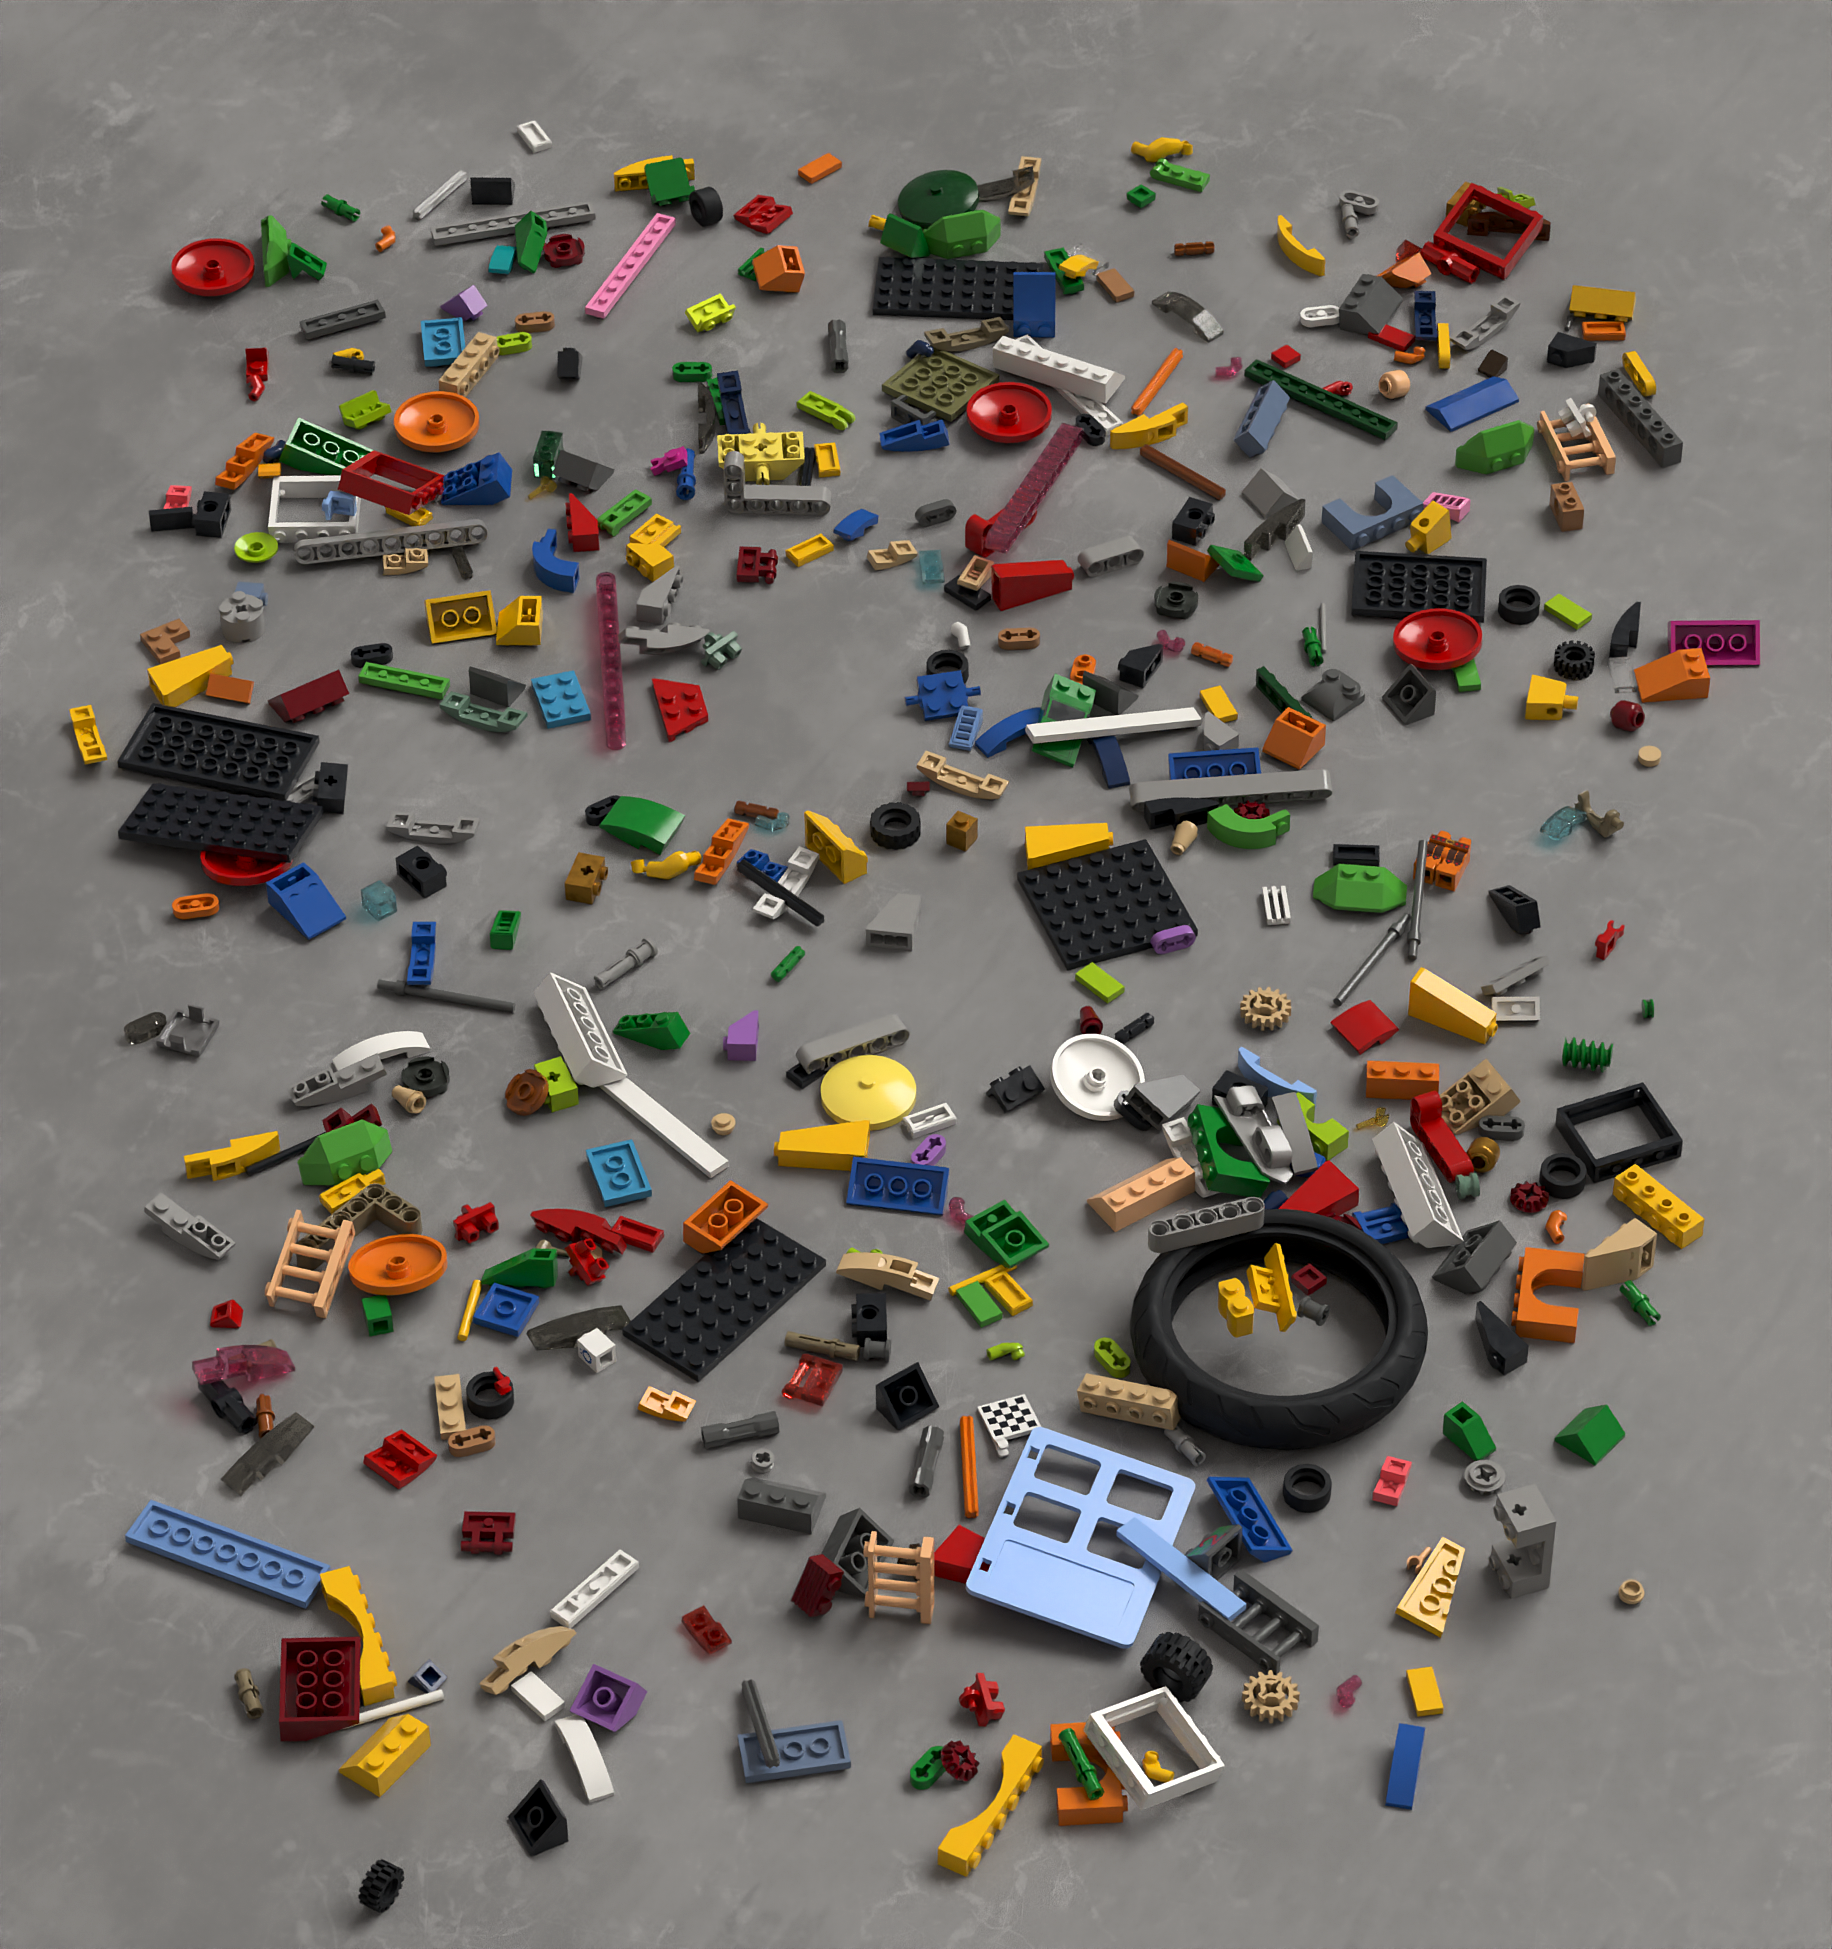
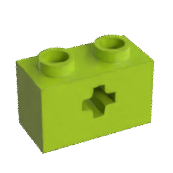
[534,1056,579,1113]

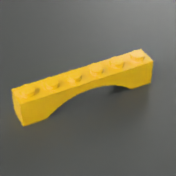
[320,1566,397,1706]
[938,1734,1044,1877]

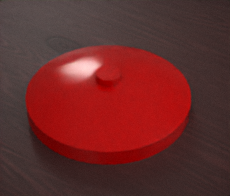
[171,238,255,296]
[967,382,1052,443]
[1393,609,1482,670]
[200,851,293,886]

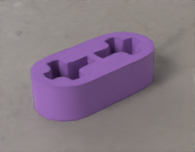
[1150,925,1196,954]
[911,1134,946,1166]

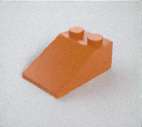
[1633,648,1710,703]

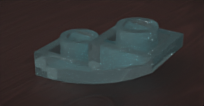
[919,550,945,584]
[1540,806,1586,840]

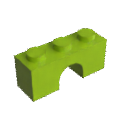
[1277,1092,1349,1161]

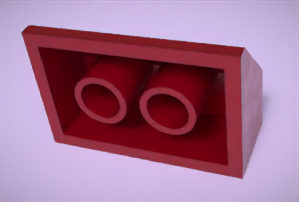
[267,669,350,723]

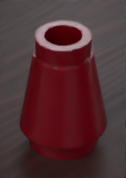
[1080,1006,1103,1035]

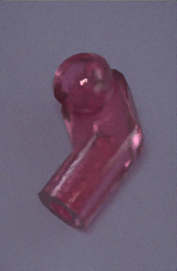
[1215,357,1243,377]
[1156,630,1185,653]
[948,1197,973,1225]
[1336,1675,1362,1708]

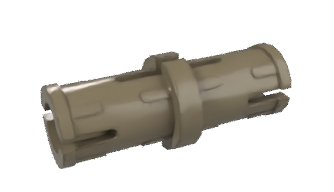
[234,1668,264,1719]

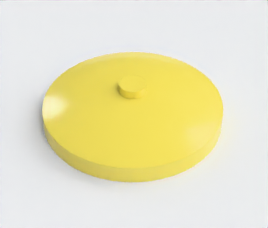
[821,1055,916,1131]

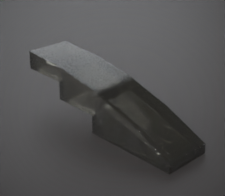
[1244,498,1306,561]
[526,1305,631,1351]
[221,1412,314,1496]

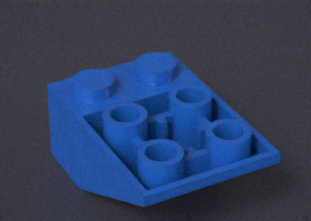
[441,452,512,505]
[266,862,346,940]

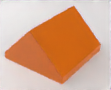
[1167,540,1219,582]

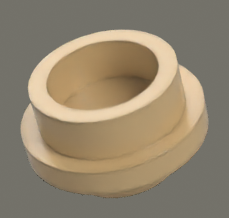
[711,1113,735,1136]
[1618,1579,1645,1604]

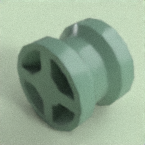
[1455,1173,1480,1199]

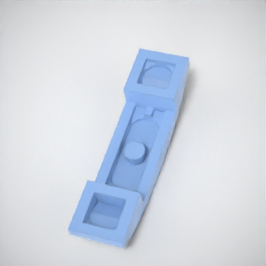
[1238,1046,1317,1108]

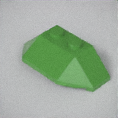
[923,210,1001,259]
[261,215,291,287]
[1455,420,1534,474]
[1313,864,1407,913]
[297,1120,392,1185]

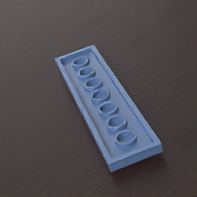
[125,1500,331,1609]

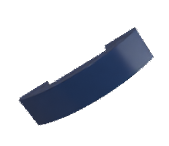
[1414,291,1437,341]
[717,370,751,435]
[1087,735,1130,789]

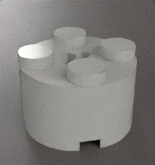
[219,591,265,643]

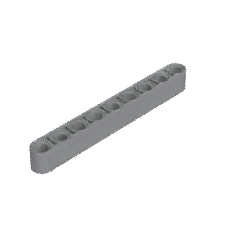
[293,519,488,564]
[1129,769,1333,812]

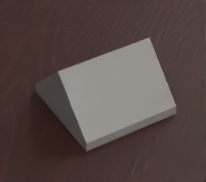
[1242,468,1302,519]

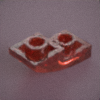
[681,1605,732,1655]

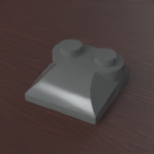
[1301,669,1365,722]

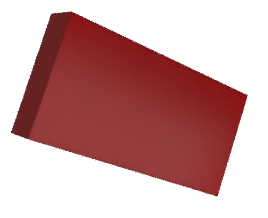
[1368,324,1415,352]
[610,1216,664,1253]

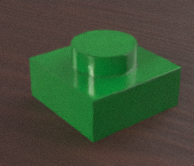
[1127,184,1156,208]

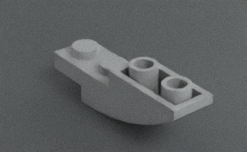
[618,623,709,655]
[287,1053,387,1106]
[144,1192,236,1260]

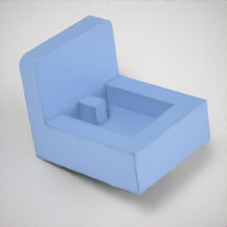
[322,490,357,520]

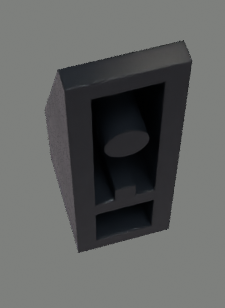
[1489,885,1541,934]
[1475,1301,1529,1376]

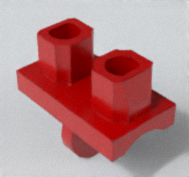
[453,1202,499,1244]
[564,1238,609,1286]
[959,1673,1005,1727]

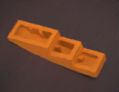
[215,432,274,490]
[694,818,749,885]

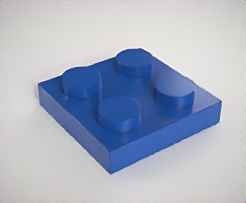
[473,1283,539,1337]

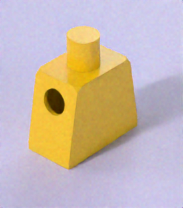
[1405,501,1452,554]
[1525,675,1579,720]

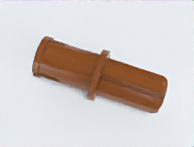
[255,1394,275,1441]

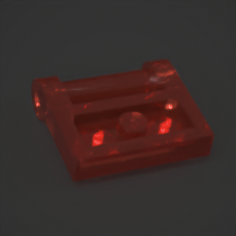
[781,1354,843,1406]

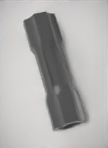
[828,319,849,373]
[701,1411,780,1449]
[909,1426,944,1498]

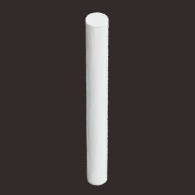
[344,1689,444,1729]

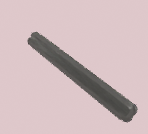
[741,1679,780,1768]

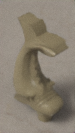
[1574,790,1624,838]

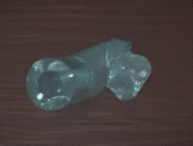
[755,812,790,831]

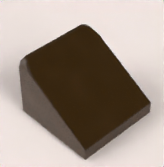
[1478,349,1508,377]

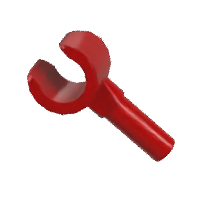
[492,1367,512,1396]

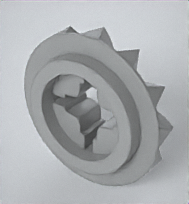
[1464,1460,1505,1495]

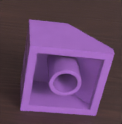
[570,1664,647,1732]

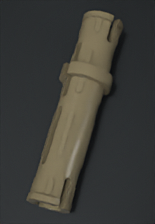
[784,1331,861,1361]

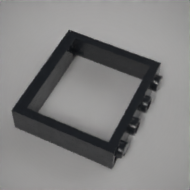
[1555,1082,1683,1184]

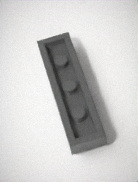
[299,300,386,340]

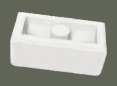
[1285,524,1313,571]

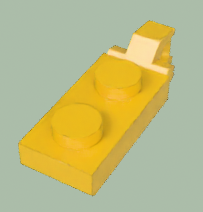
[319,1169,386,1214]

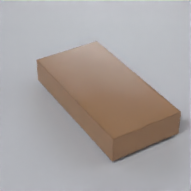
[1096,268,1134,303]

